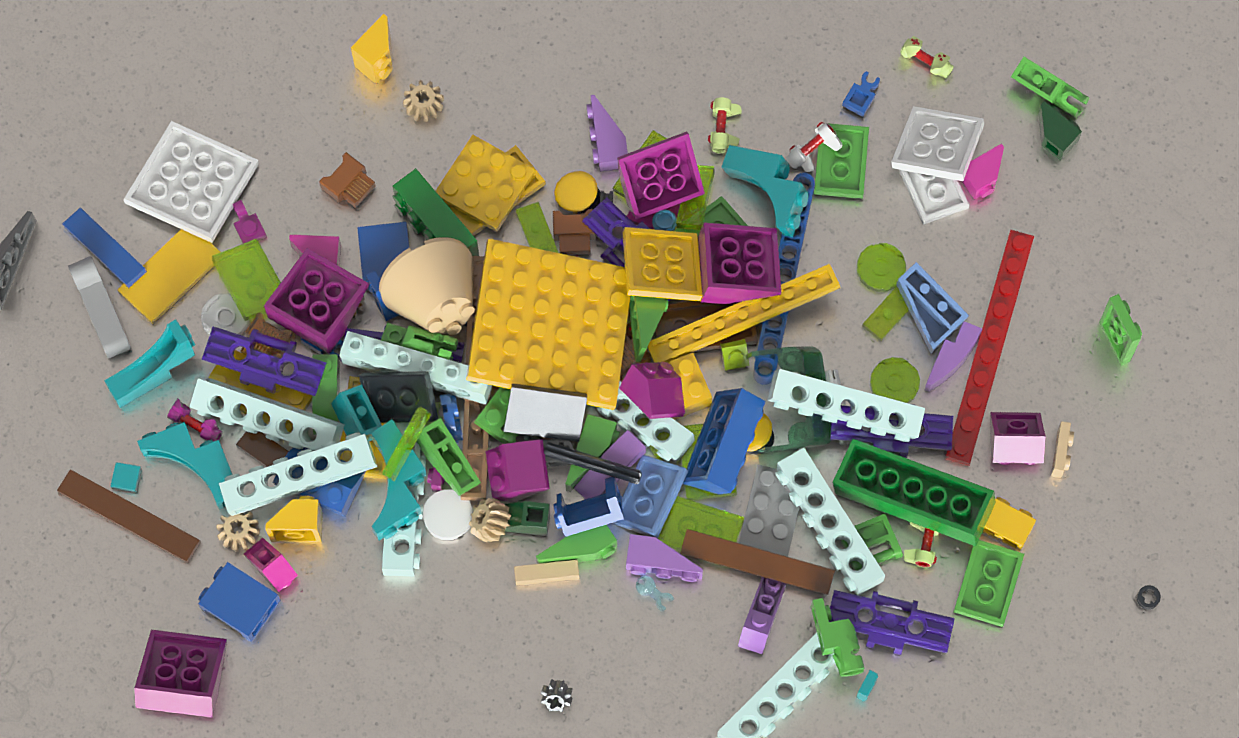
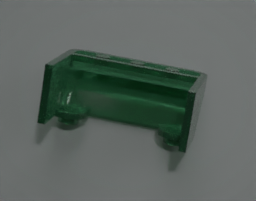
[746,346,831,455]

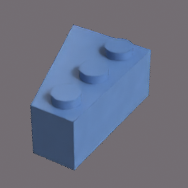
[896,262,969,354]

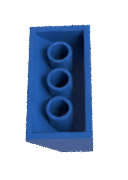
[683,388,766,494]

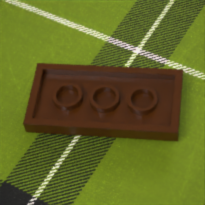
[655,300,758,352]

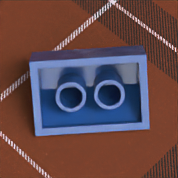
[272,447,366,517]

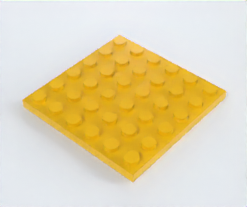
[466,238,630,410]

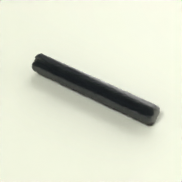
[544,442,642,484]

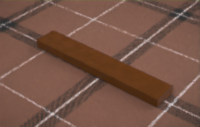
[57,469,201,564]
[680,529,835,595]

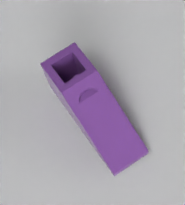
[586,95,628,172]
[626,534,703,582]
[738,577,787,654]

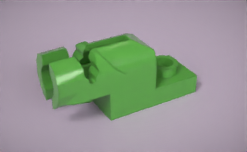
[1011,57,1089,118]
[381,322,458,361]
[810,598,865,677]

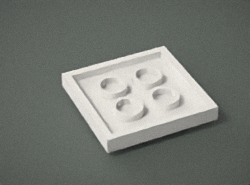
[891,106,984,181]

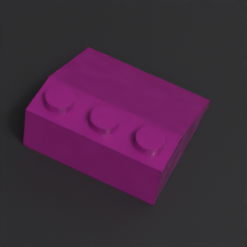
[617,131,705,220]
[698,223,781,304]
[264,248,369,354]
[134,629,227,717]

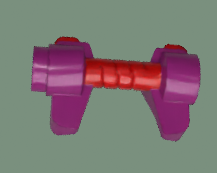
[167,398,223,442]

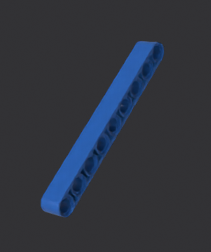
[753,173,815,385]

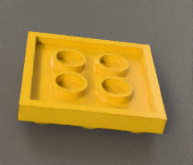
[435,134,536,232]
[623,227,703,301]

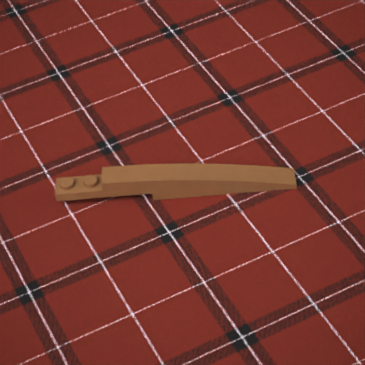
[461,256,491,501]

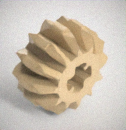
[403,80,444,122]
[469,498,511,542]
[216,512,260,552]

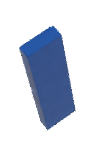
[62,207,147,288]

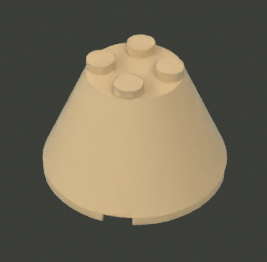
[379,238,474,335]

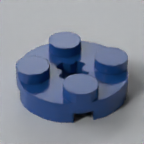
[440,393,463,443]

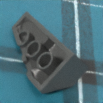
[0,211,36,309]

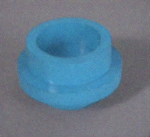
[652,210,677,231]

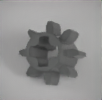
[541,679,573,712]

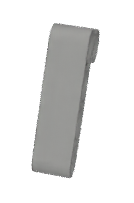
[68,256,131,359]

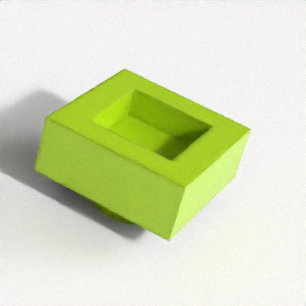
[720,339,750,370]

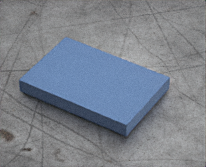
[612,455,688,538]

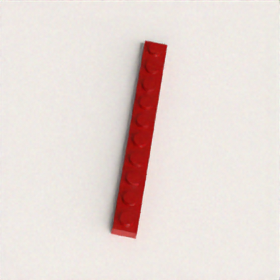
[945,229,1034,466]

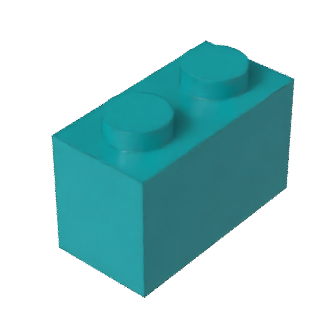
[331,384,382,441]

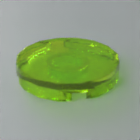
[857,243,906,292]
[870,357,920,403]

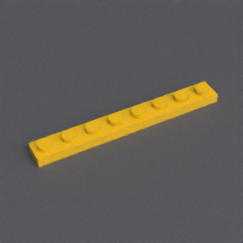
[647,264,840,363]

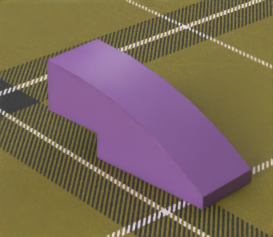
[924,321,982,392]
[574,430,646,499]

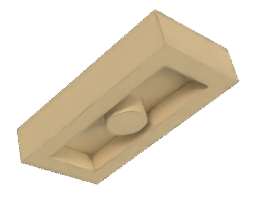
[1051,421,1074,478]

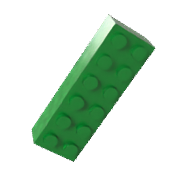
[832,439,996,546]

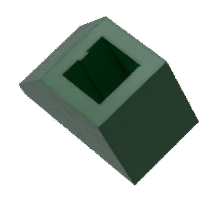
[1038,101,1082,161]
[505,501,550,536]

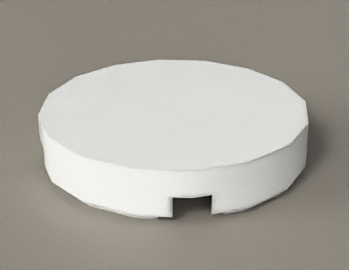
[201,293,251,336]
[423,490,473,540]

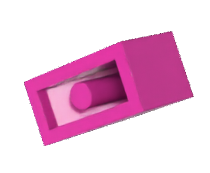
[962,143,1004,199]
[289,235,341,266]
[243,537,298,592]

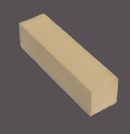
[514,560,579,586]

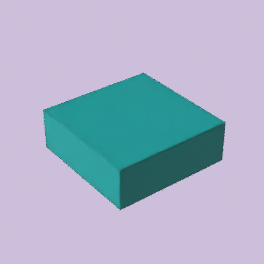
[110,462,142,492]
[857,670,878,701]

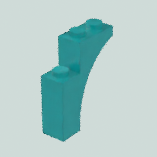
[721,145,808,237]
[104,319,195,408]
[371,420,427,541]
[137,422,233,510]

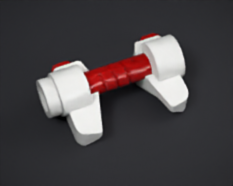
[786,122,842,172]

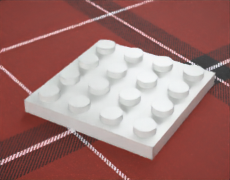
[124,121,259,243]

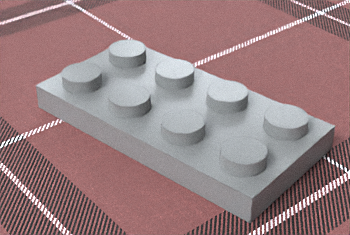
[739,465,806,557]

